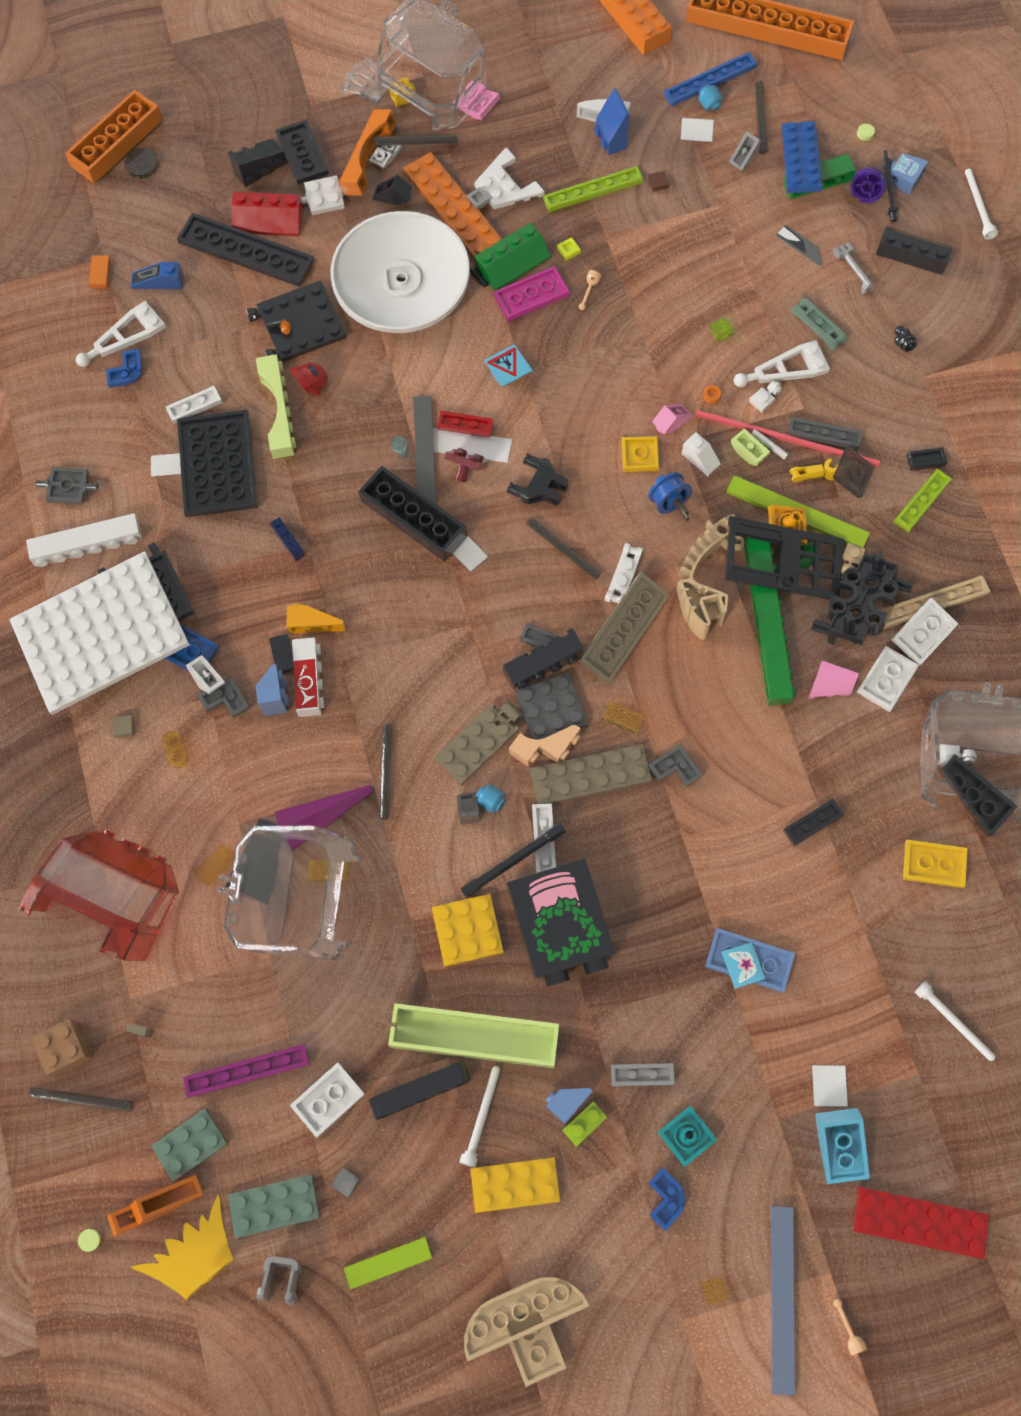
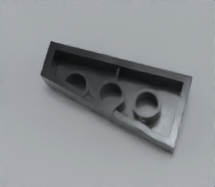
[503,628,583,689]
[938,754,1018,837]

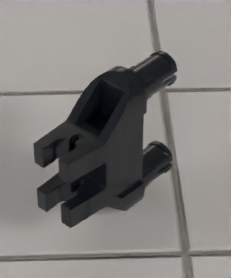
[507,453,569,506]

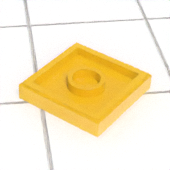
[621,436,659,472]

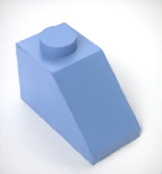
[546,1088,593,1124]

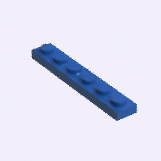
[664,52,757,107]

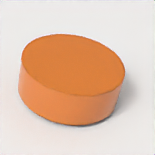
[703,385,722,404]

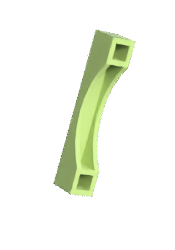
[256,354,296,459]

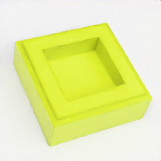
[557,237,581,261]

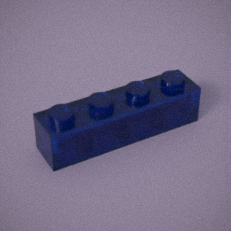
[270,517,305,561]

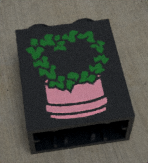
[506,859,615,987]

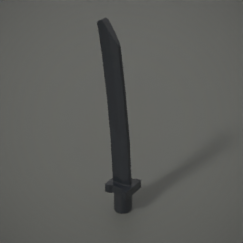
[884,150,899,222]

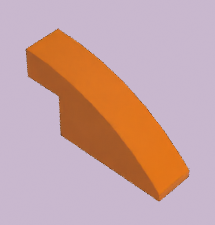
[107,1175,203,1237]

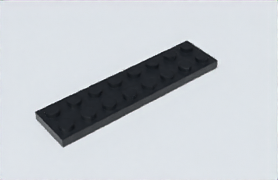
[177,213,315,287]

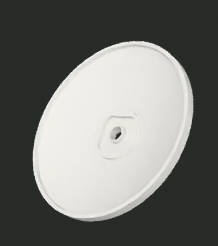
[331,211,470,333]

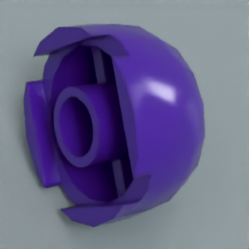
[850,166,886,203]

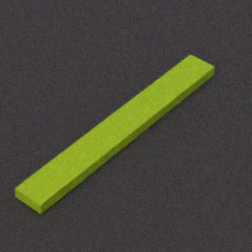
[726,475,870,548]

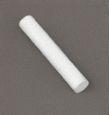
[751,429,789,460]

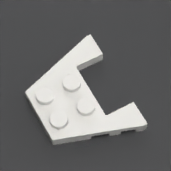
[475,148,544,209]

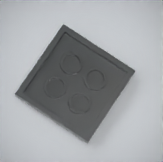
[515,673,588,740]

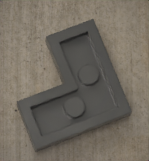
[198,676,250,718]
[648,744,703,788]

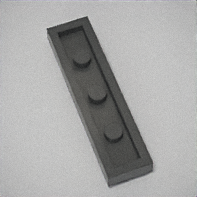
[787,417,863,450]

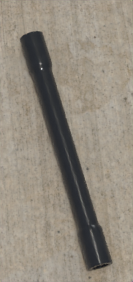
[460,822,566,898]

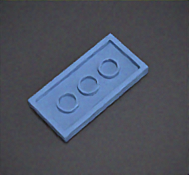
[705,928,795,993]

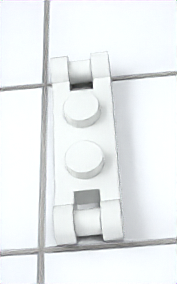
[605,543,643,604]

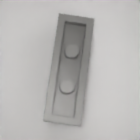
[611,1063,675,1087]

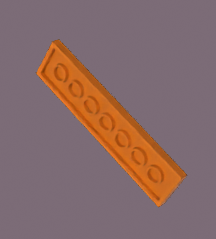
[403,152,502,260]

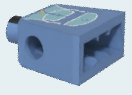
[883,153,928,195]

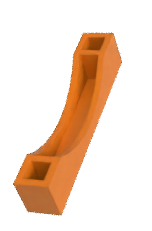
[339,109,397,196]

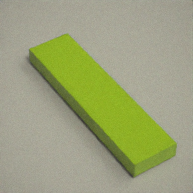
[894,469,952,532]
[344,1237,433,1290]

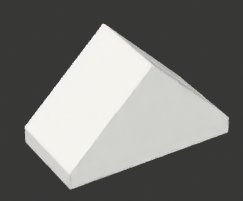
[186,655,225,694]

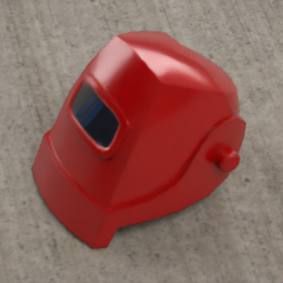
[289,363,328,396]

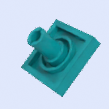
[657,1105,717,1167]

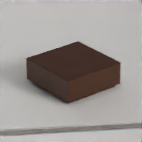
[648,171,669,192]

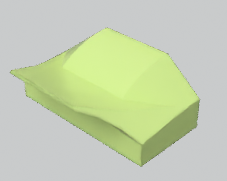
[731,429,770,466]

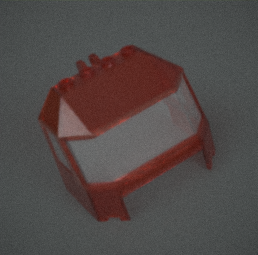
[18,829,179,961]

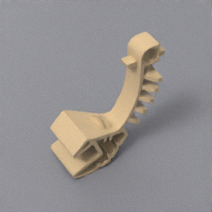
[676,517,729,640]

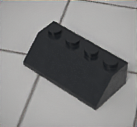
[876,226,953,275]

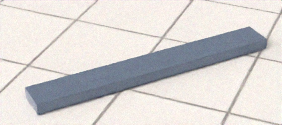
[771,1206,795,1396]

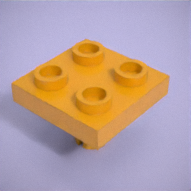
[768,505,807,545]

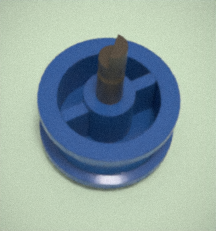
[648,472,692,521]

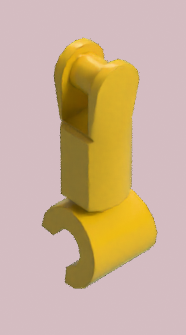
[790,458,842,483]

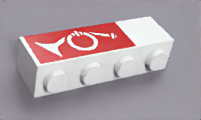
[292,637,325,717]

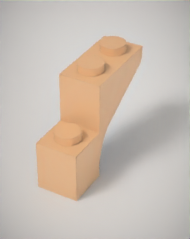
[509,725,581,766]

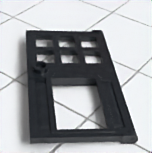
[725,516,844,600]

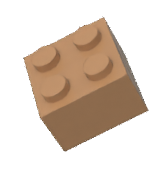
[31,1019,92,1078]

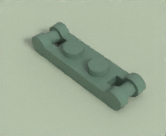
[791,298,847,351]

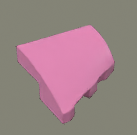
[808,661,859,699]

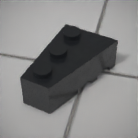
[228,139,287,187]

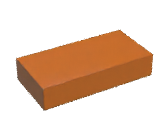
[89,255,111,289]

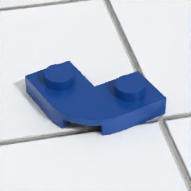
[106,349,143,388]
[648,1168,685,1231]

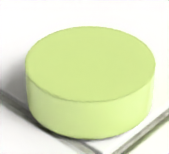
[857,124,875,141]
[78,1229,101,1252]

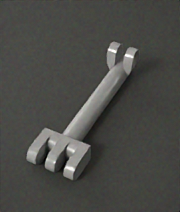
[832,242,874,294]

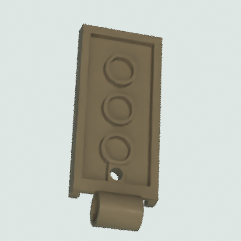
[434,701,523,786]

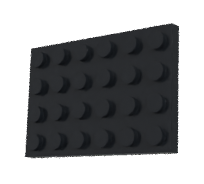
[177,410,258,518]

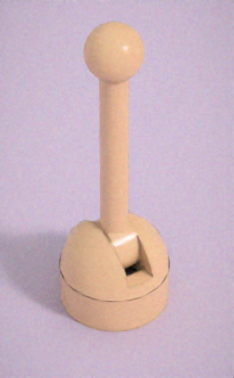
[579,270,601,310]
[833,1299,867,1356]

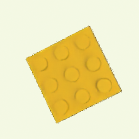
[432,894,504,967]

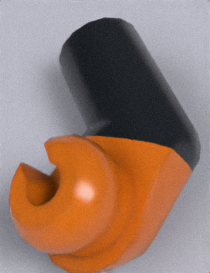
[266,317,292,334]

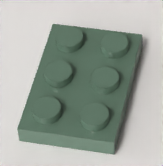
[151,1109,228,1182]

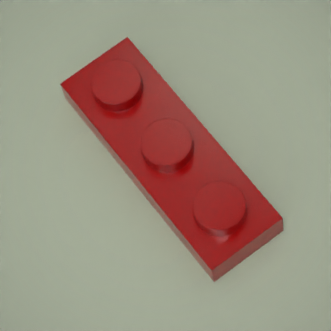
[437,411,493,438]

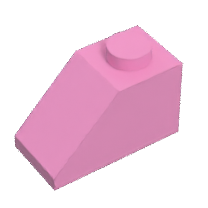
[652,404,693,434]

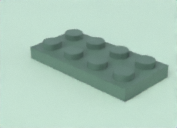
[228,1174,320,1238]

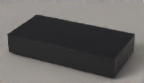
[906,447,947,471]
[269,634,294,673]

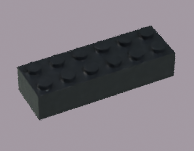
[358,466,468,562]

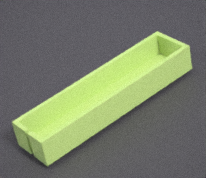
[388,1003,559,1069]

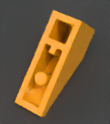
[287,603,346,634]

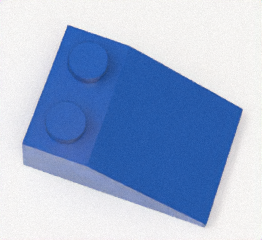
[594,88,629,155]

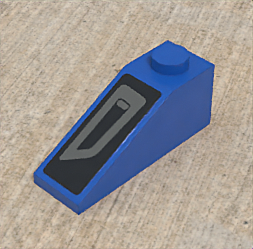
[130,262,184,289]

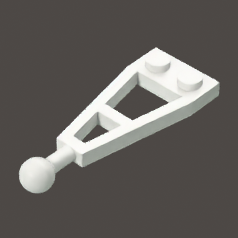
[76,301,166,367]
[734,340,830,388]

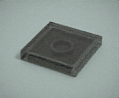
[833,447,874,498]

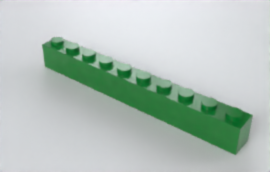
[742,537,796,706]

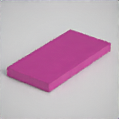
[493,266,570,322]

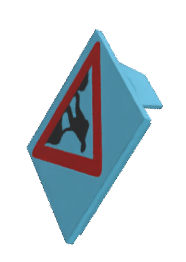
[484,344,533,387]

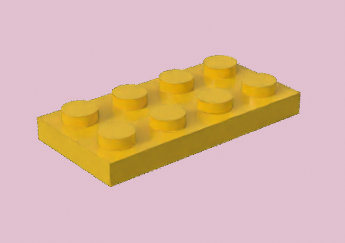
[470,1158,560,1213]

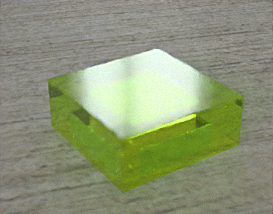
[709,317,734,341]

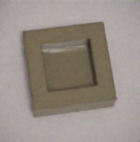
[112,715,134,737]
[125,1023,152,1038]

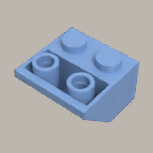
[256,664,290,716]

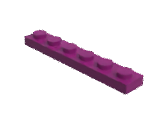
[183,1044,310,1098]

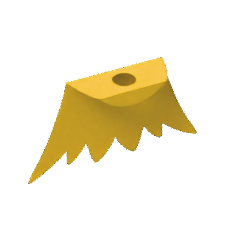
[131,1194,234,1300]

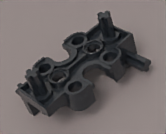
[811,551,914,645]

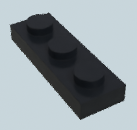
[783,799,844,847]

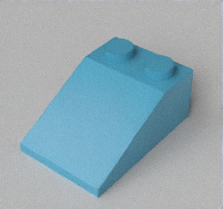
[815,1108,870,1184]

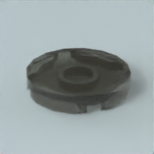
[125,148,159,179]

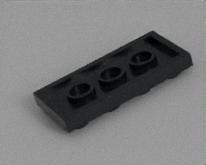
[275,120,329,185]

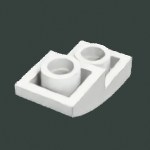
[369,137,402,169]

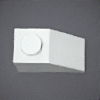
[682,432,721,476]

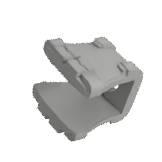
[256,1256,302,1306]

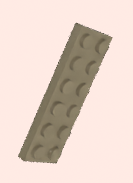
[578,572,670,684]
[529,744,652,804]

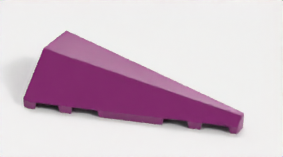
[275,785,373,853]

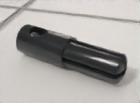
[470,267,488,288]

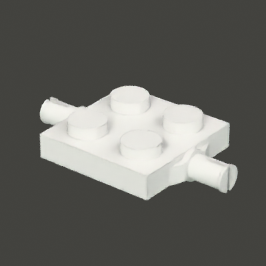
[301,176,345,215]

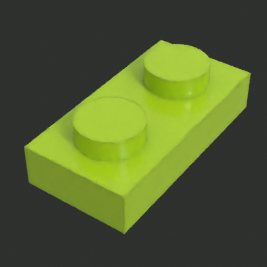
[562,1102,607,1147]

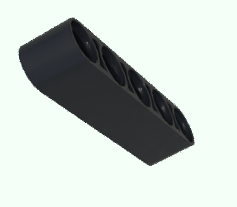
[369,1061,471,1120]

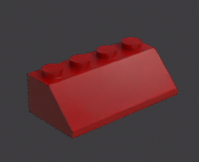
[231,191,304,236]

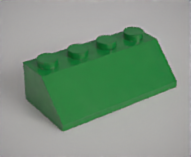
[474,222,551,291]

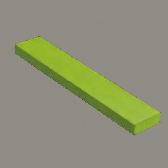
[543,166,643,212]

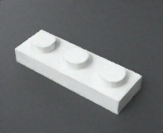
[166,386,222,424]

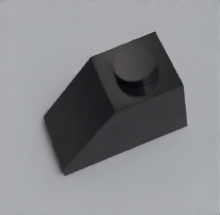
[372,175,412,206]

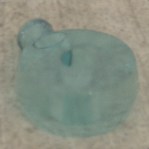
[390,436,407,458]

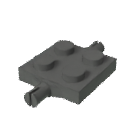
[36,467,99,505]

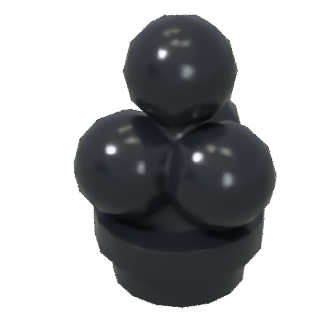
[894,326,917,352]

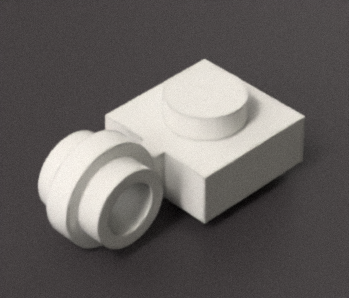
[749,381,782,413]
[938,744,977,765]

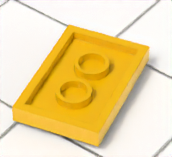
[903,840,967,889]

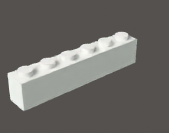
[26,513,143,567]

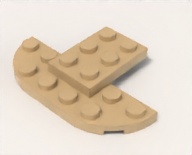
[464,1277,589,1387]

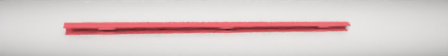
[695,410,880,467]

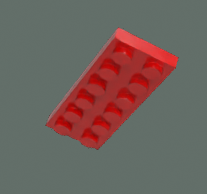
[853,1187,989,1259]

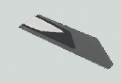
[776,225,823,266]

